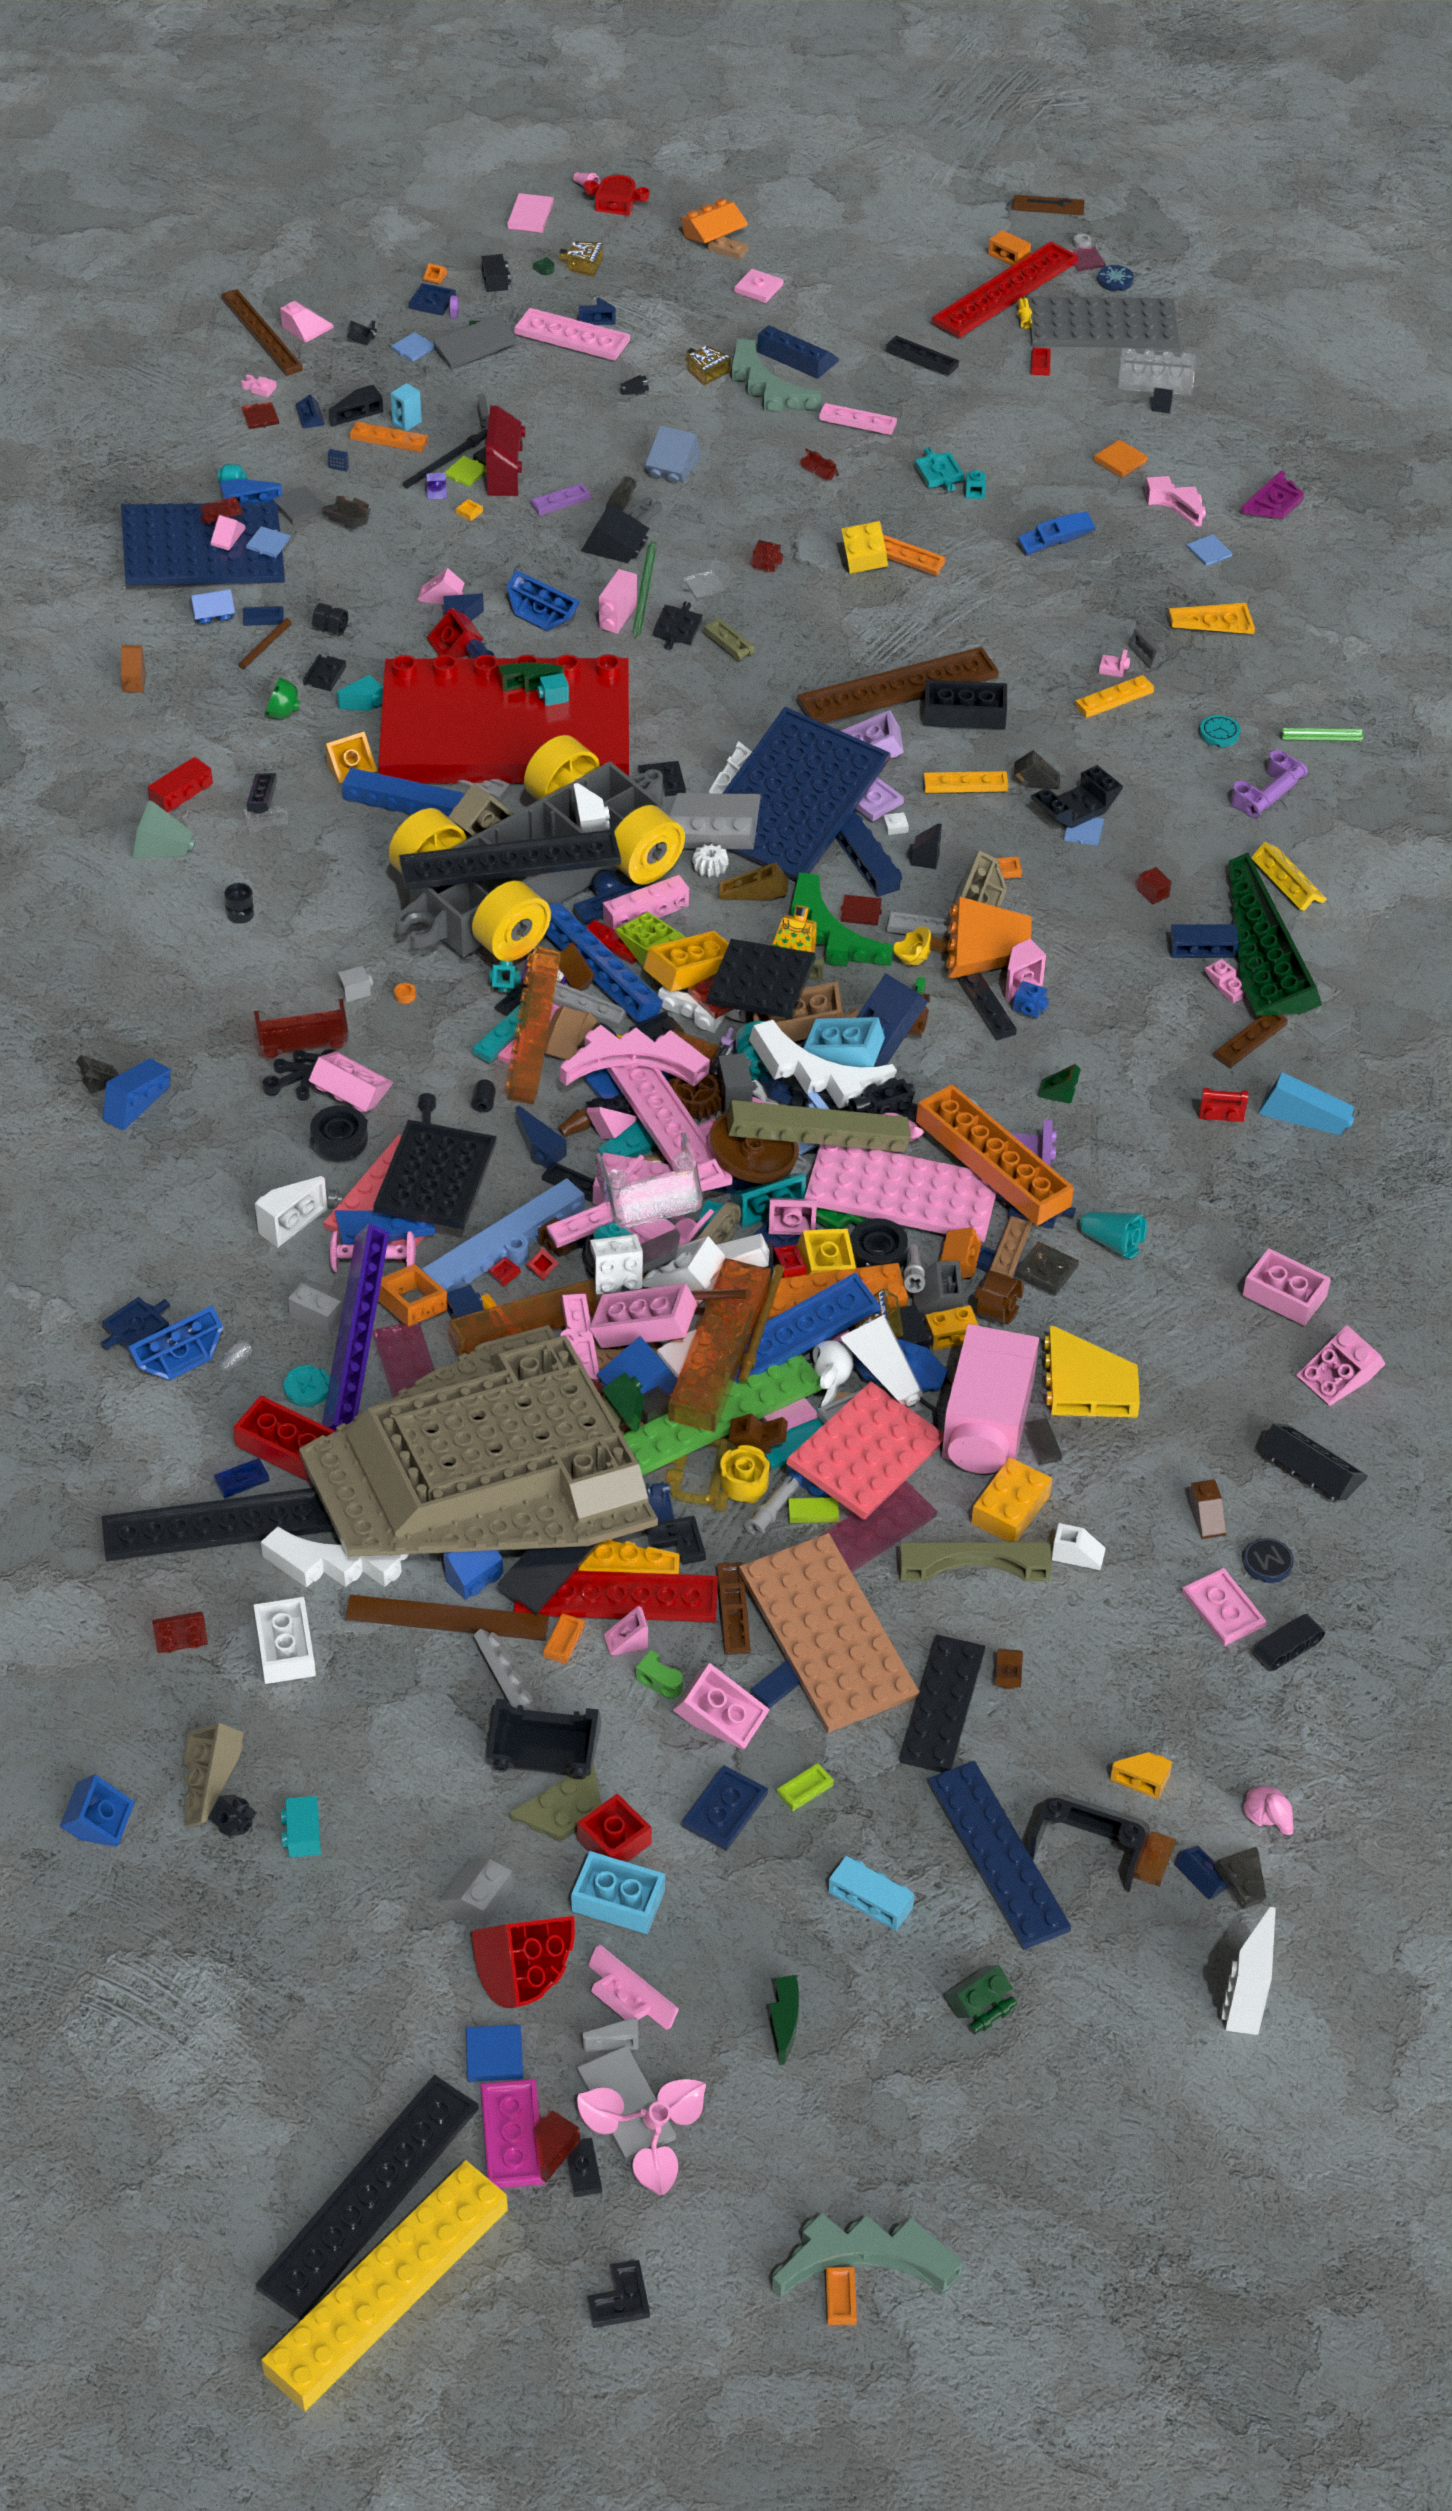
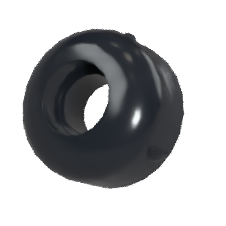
[309,1105,368,1162]
[850,1218,908,1268]

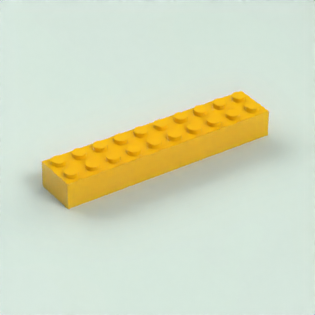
[261,2160,508,2412]

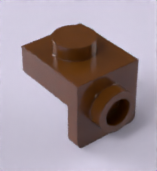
[995,1649,1023,1689]

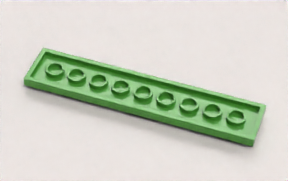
[623,1354,822,1476]

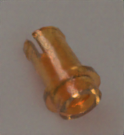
[930,933,949,954]

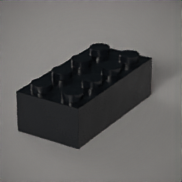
[924,680,1007,729]

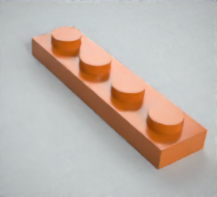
[350,422,428,452]
[883,535,946,576]

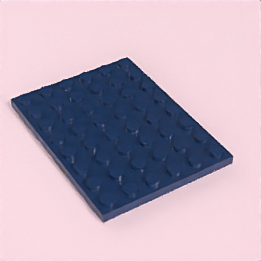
[121,502,285,585]
[722,706,891,881]

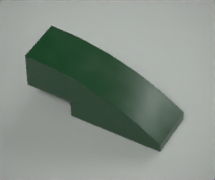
[498,663,564,693]
[769,1975,799,2065]

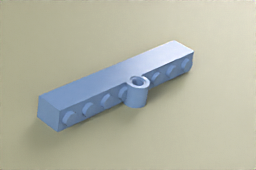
[422,1179,585,1292]

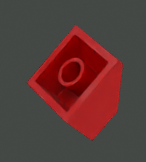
[427,607,484,658]

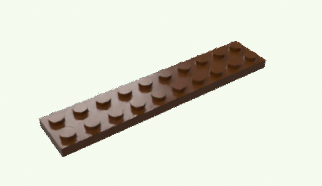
[797,647,999,723]

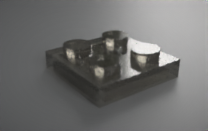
[1015,1241,1079,1296]

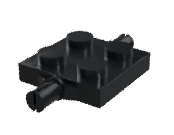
[653,601,703,650]

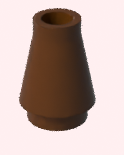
[558,1108,592,1138]

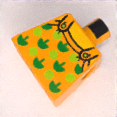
[772,905,817,953]

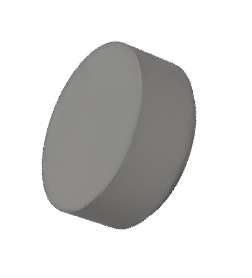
[1073,234,1091,250]

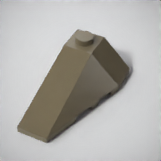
[183,1723,244,1828]

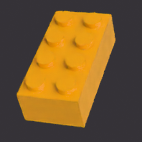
[643,931,729,992]

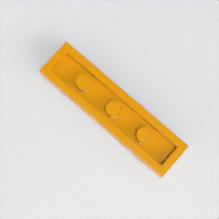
[1075,675,1154,718]
[924,771,1008,793]

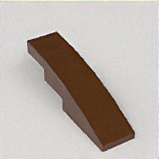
[717,1562,751,1655]

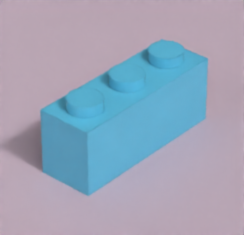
[828,1856,914,1931]

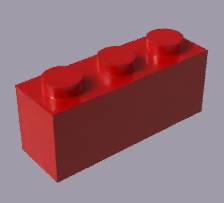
[147,757,213,813]

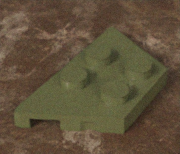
[510,1764,602,1842]

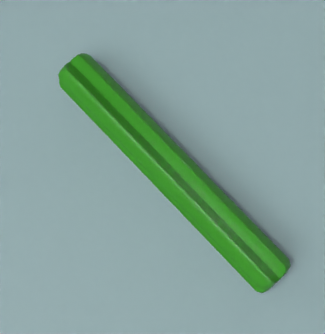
[1281,728,1363,741]

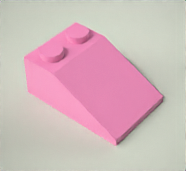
[673,1663,770,1750]

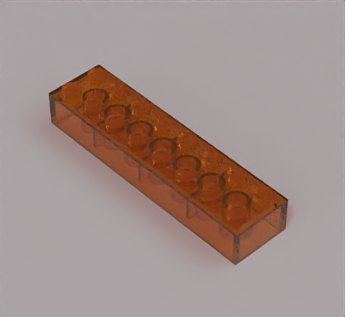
[668,1258,771,1432]

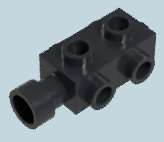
[848,1078,915,1115]

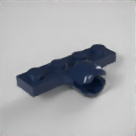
[573,870,654,925]

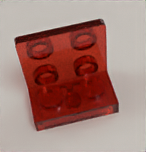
[152,1611,208,1653]

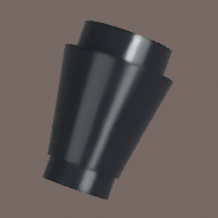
[620,375,649,395]

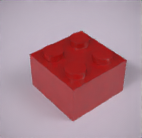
[577,1793,652,1862]

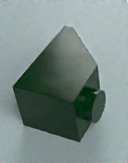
[602,1372,645,1432]

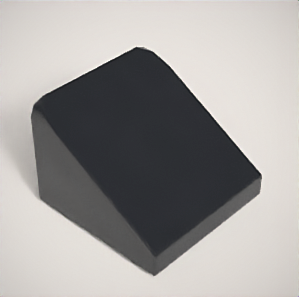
[1152,388,1173,413]

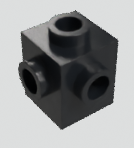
[208,1794,257,1836]

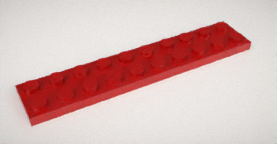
[932,241,1078,338]

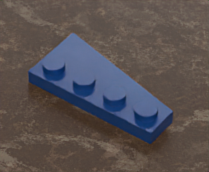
[335,1210,435,1245]

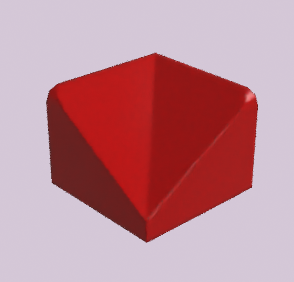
[527,1247,559,1280]

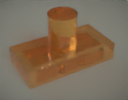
[1135,1831,1177,1887]

